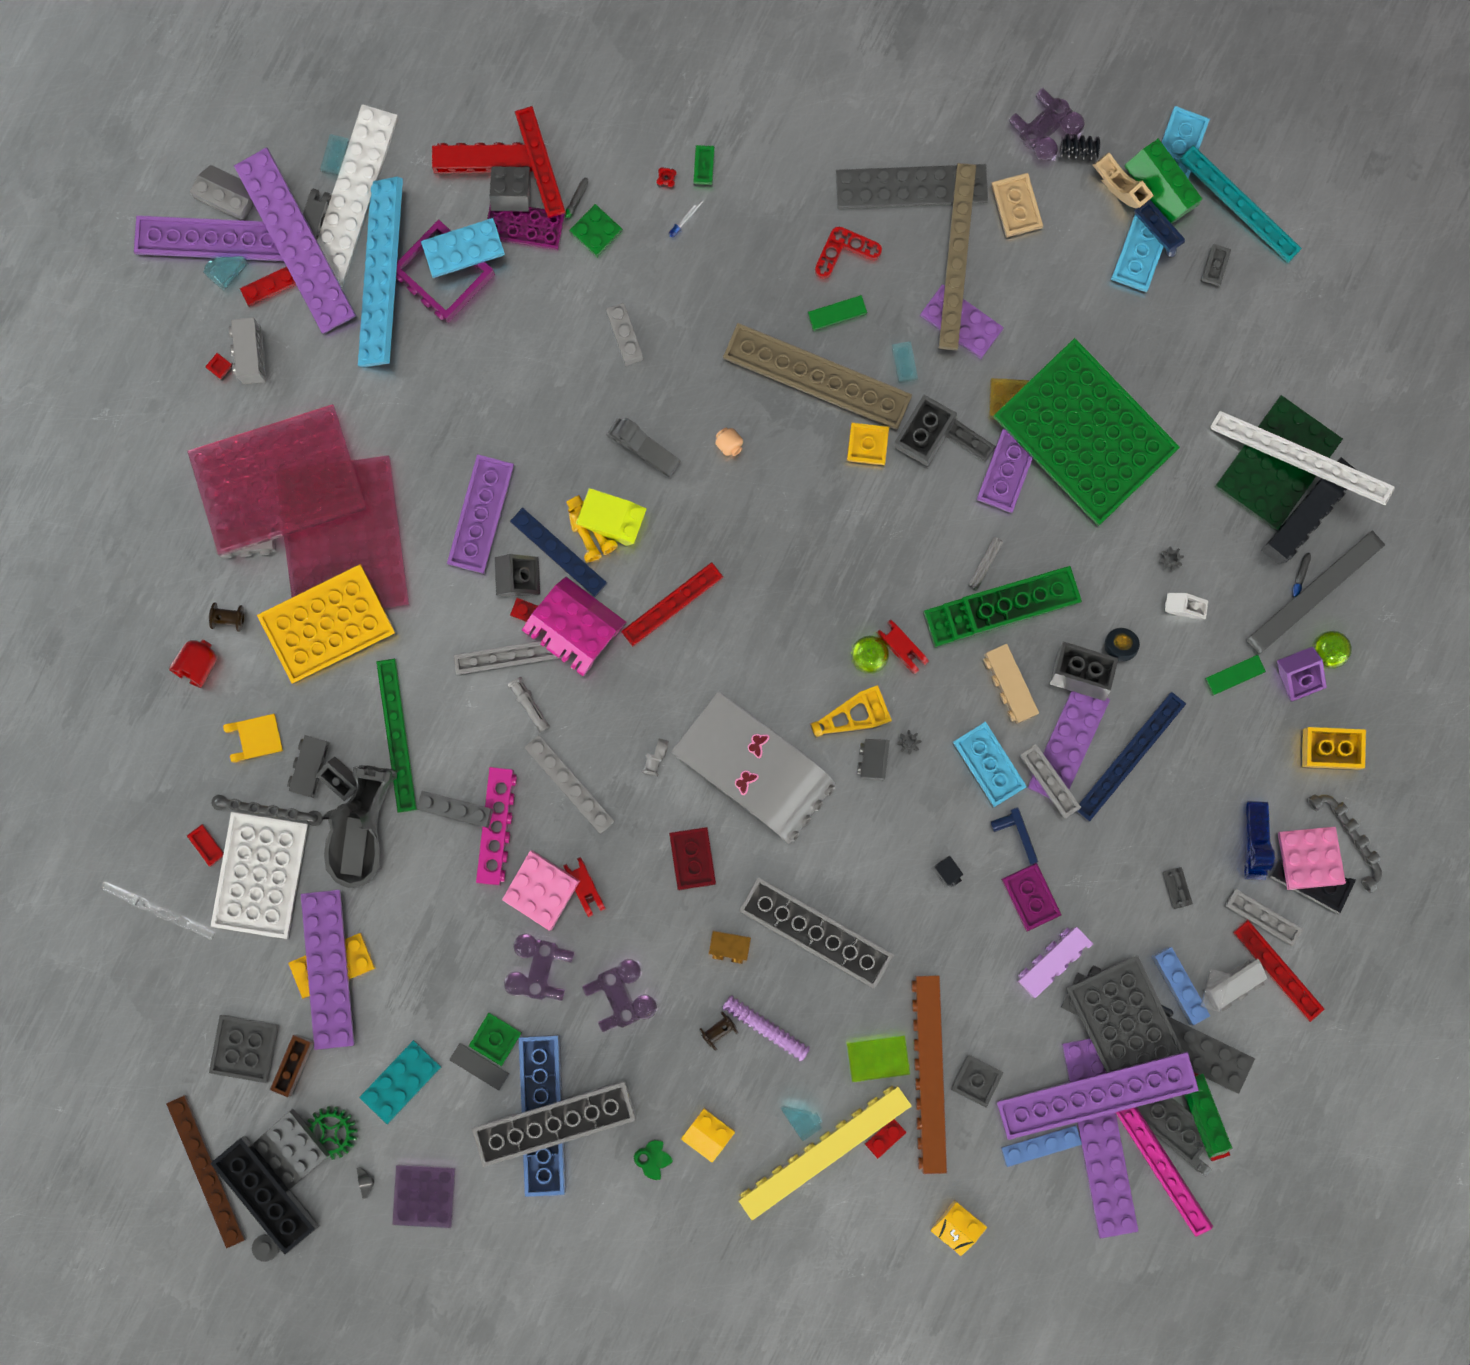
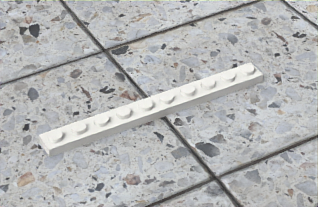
[1211,411,1394,506]

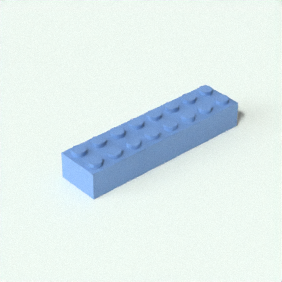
[519,1035,566,1197]

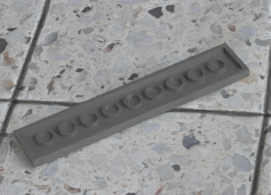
[1061,973,1255,1094]

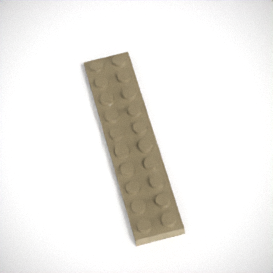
[723,323,912,431]

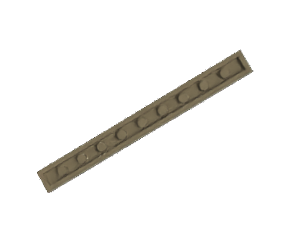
[939,163,976,350]

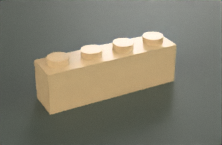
[983,644,1039,724]

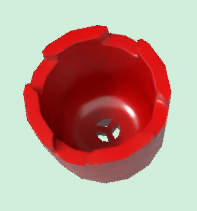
[169,639,217,688]

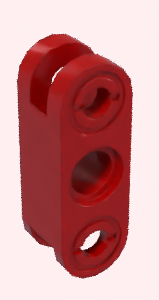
[876,620,929,674]
[563,857,606,918]

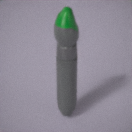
[565,177,588,218]

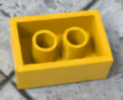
[1302,727,1366,770]

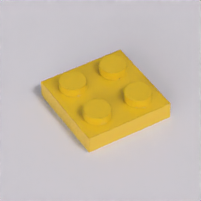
[847,423,889,466]

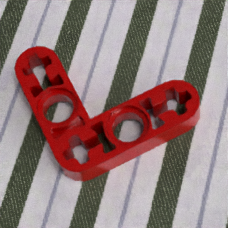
[815,227,882,279]

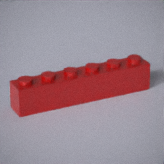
[432,142,546,173]

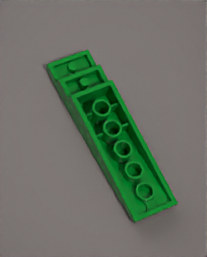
[923,566,1082,648]

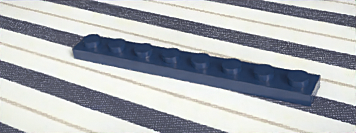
[1076,692,1186,822]

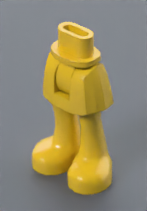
[566,495,618,563]

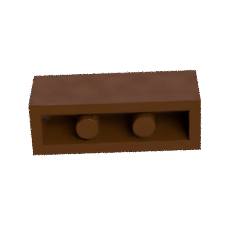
[270,1034,314,1098]

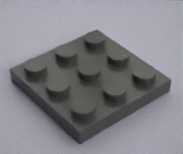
[209,1015,278,1083]
[252,1109,330,1190]

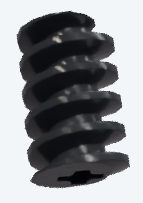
[1060,134,1100,160]

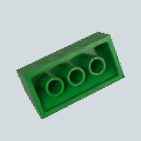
[1124,138,1202,224]

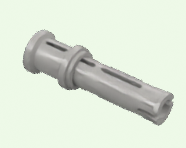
[507,677,550,733]

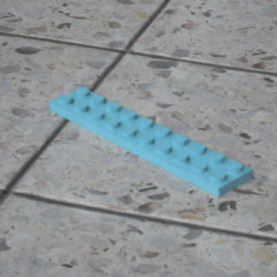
[1111,106,1210,292]
[358,176,403,367]

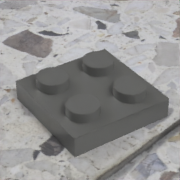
[951,1055,1004,1108]

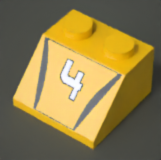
[930,1200,987,1256]

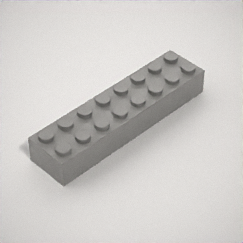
[739,877,894,989]
[472,1081,636,1167]

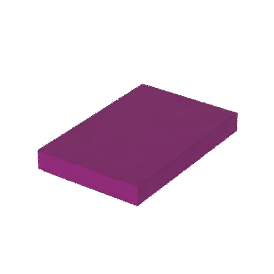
[1001,863,1062,932]

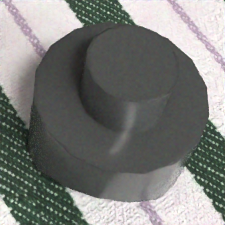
[252,1234,280,1262]

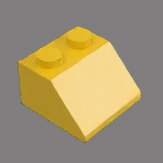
[681,1107,735,1162]

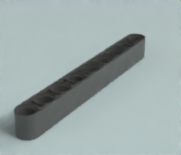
[1246,530,1385,654]

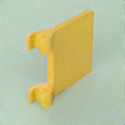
[223,714,283,763]

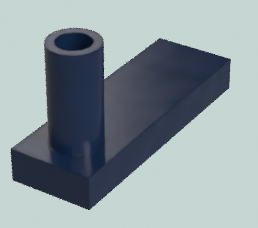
[1135,200,1185,257]
[990,807,1039,864]

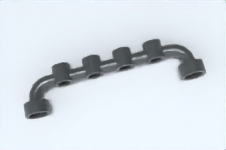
[1308,794,1382,893]
[211,795,323,826]

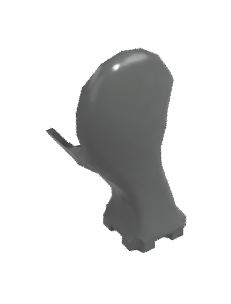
[321,765,398,888]

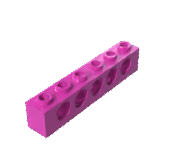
[476,767,517,886]

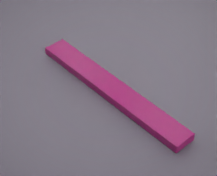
[1116,1107,1213,1237]

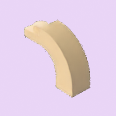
[1093,153,1154,208]

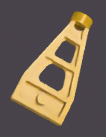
[810,685,892,738]

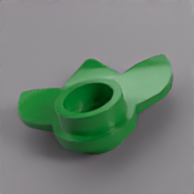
[634,1140,673,1180]

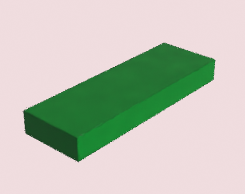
[808,295,867,331]
[1205,655,1266,695]

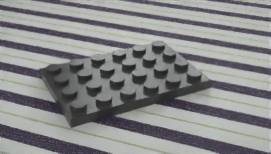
[1066,955,1184,1072]

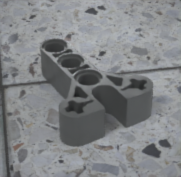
[606,418,681,477]

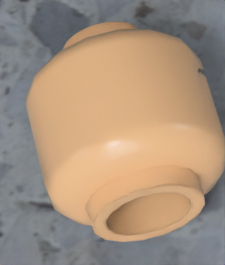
[715,428,743,456]

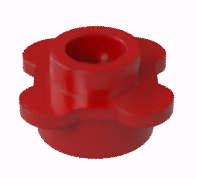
[656,167,677,187]

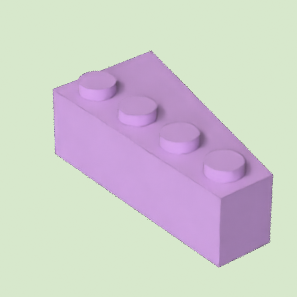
[1017,927,1093,998]

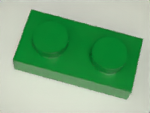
[694,145,715,185]

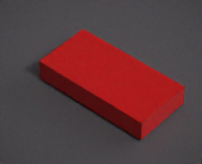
[187,824,224,867]

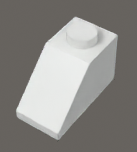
[1165,593,1208,619]

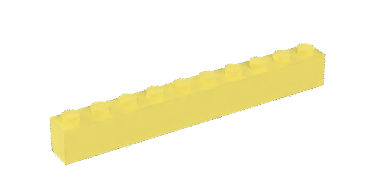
[738,1085,912,1220]

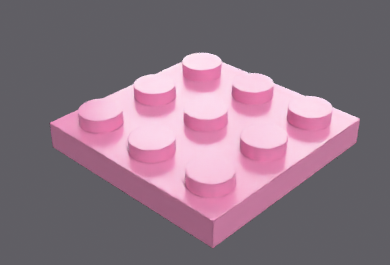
[1278,827,1346,890]
[502,850,580,931]

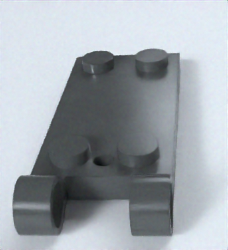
[1137,1098,1225,1177]

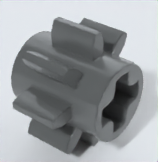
[1159,546,1184,571]
[897,730,922,755]

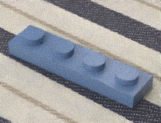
[1001,1125,1082,1167]

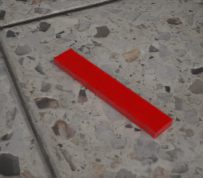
[514,106,566,218]
[621,562,723,647]
[1232,920,1325,1022]

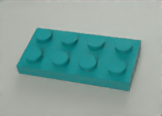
[359,1040,442,1124]

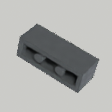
[287,735,330,798]

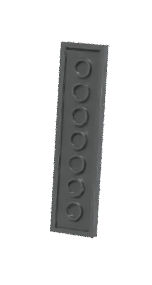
[836,164,988,209]

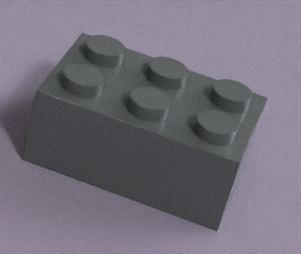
[894,395,957,467]
[1050,641,1119,701]

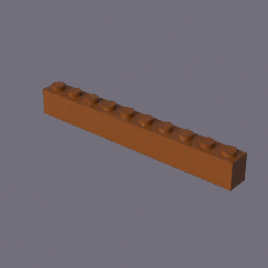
[912,976,947,1174]

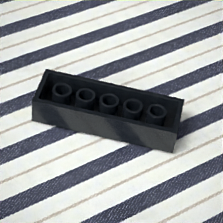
[1261,457,1356,565]
[210,1136,319,1255]

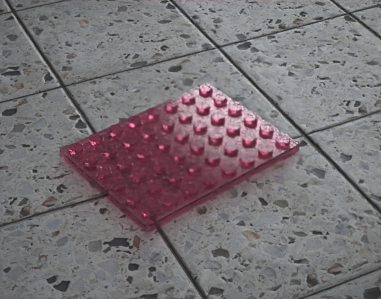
[187,404,367,557]
[276,455,409,609]

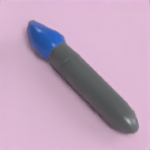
[1293,553,1311,597]

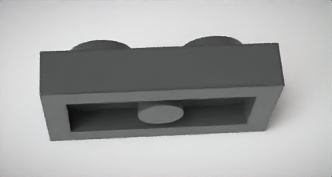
[1201,244,1231,286]

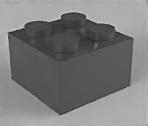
[489,167,531,211]

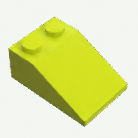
[576,488,646,546]

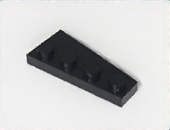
[1270,859,1356,914]

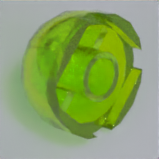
[1312,631,1352,669]
[851,636,889,674]

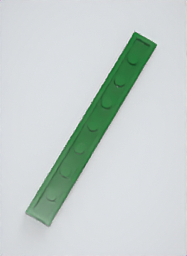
[376,658,417,813]

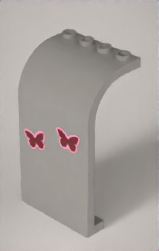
[671,692,836,844]

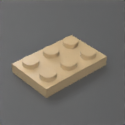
[991,173,1043,238]

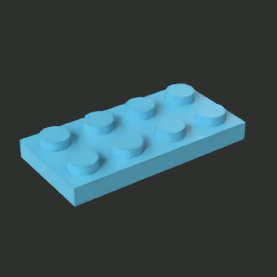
[421,218,505,278]
[953,722,1027,807]

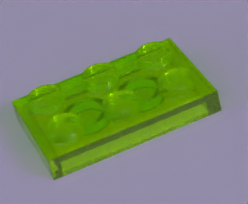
[847,1035,910,1082]

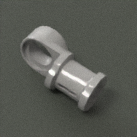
[641,739,669,777]

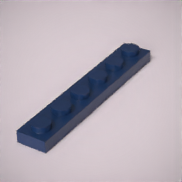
[510,507,608,597]

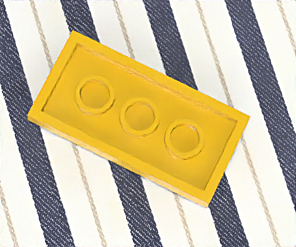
[288,933,376,999]

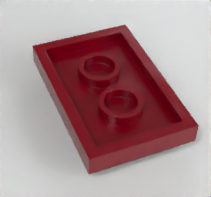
[669,827,716,890]

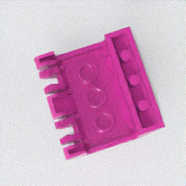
[522,577,627,676]

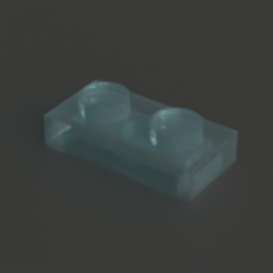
[320,134,349,176]
[892,341,918,383]

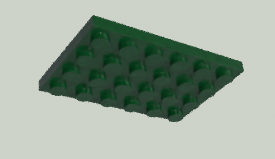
[1215,395,1343,531]

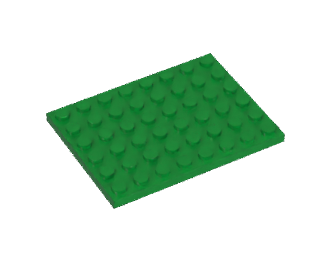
[993,338,1180,526]

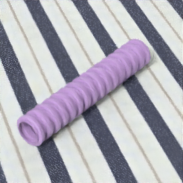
[723,995,810,1061]

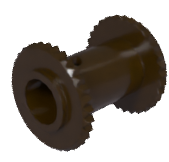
[209,602,245,632]
[699,1012,739,1051]

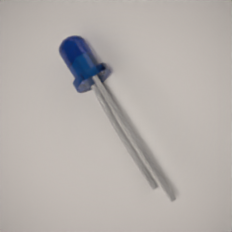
[669,202,703,237]

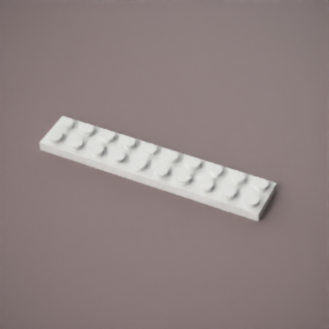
[317,105,398,288]

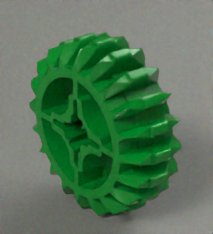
[307,1106,358,1160]

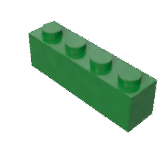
[1184,1074,1232,1158]

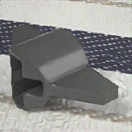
[357,1167,374,1199]

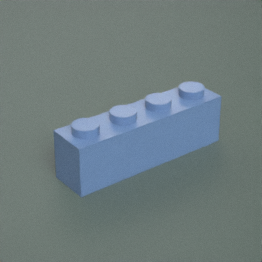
[1151,947,1210,1025]

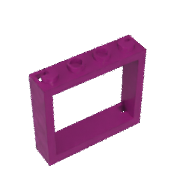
[396,219,495,323]

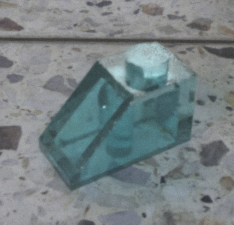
[203,256,249,291]
[780,1105,822,1141]

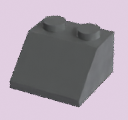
[495,554,540,596]
[857,739,890,781]

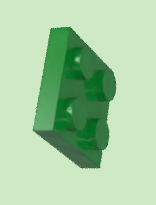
[569,204,623,257]
[469,1012,522,1066]

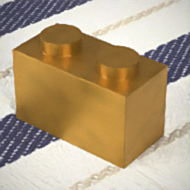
[709,931,751,964]

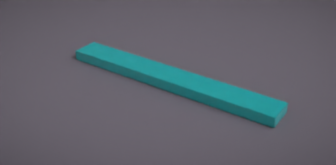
[1179,145,1302,263]

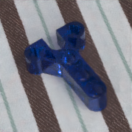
[1244,801,1275,880]

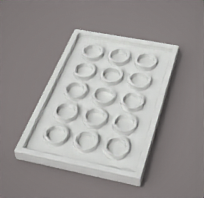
[210,812,309,939]

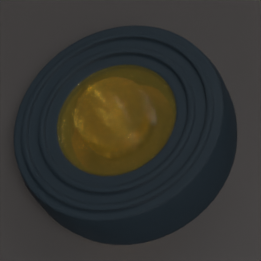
[1105,628,1140,661]

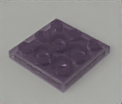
[392,1165,455,1228]

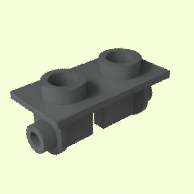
[1163,867,1193,909]

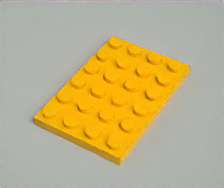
[257,564,396,684]

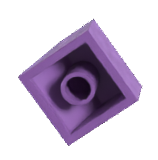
[1277,647,1327,702]

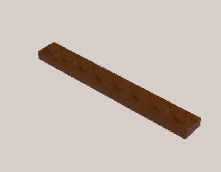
[166,1095,246,1249]

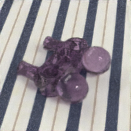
[1009,88,1085,161]
[504,934,574,1001]
[582,959,657,1032]

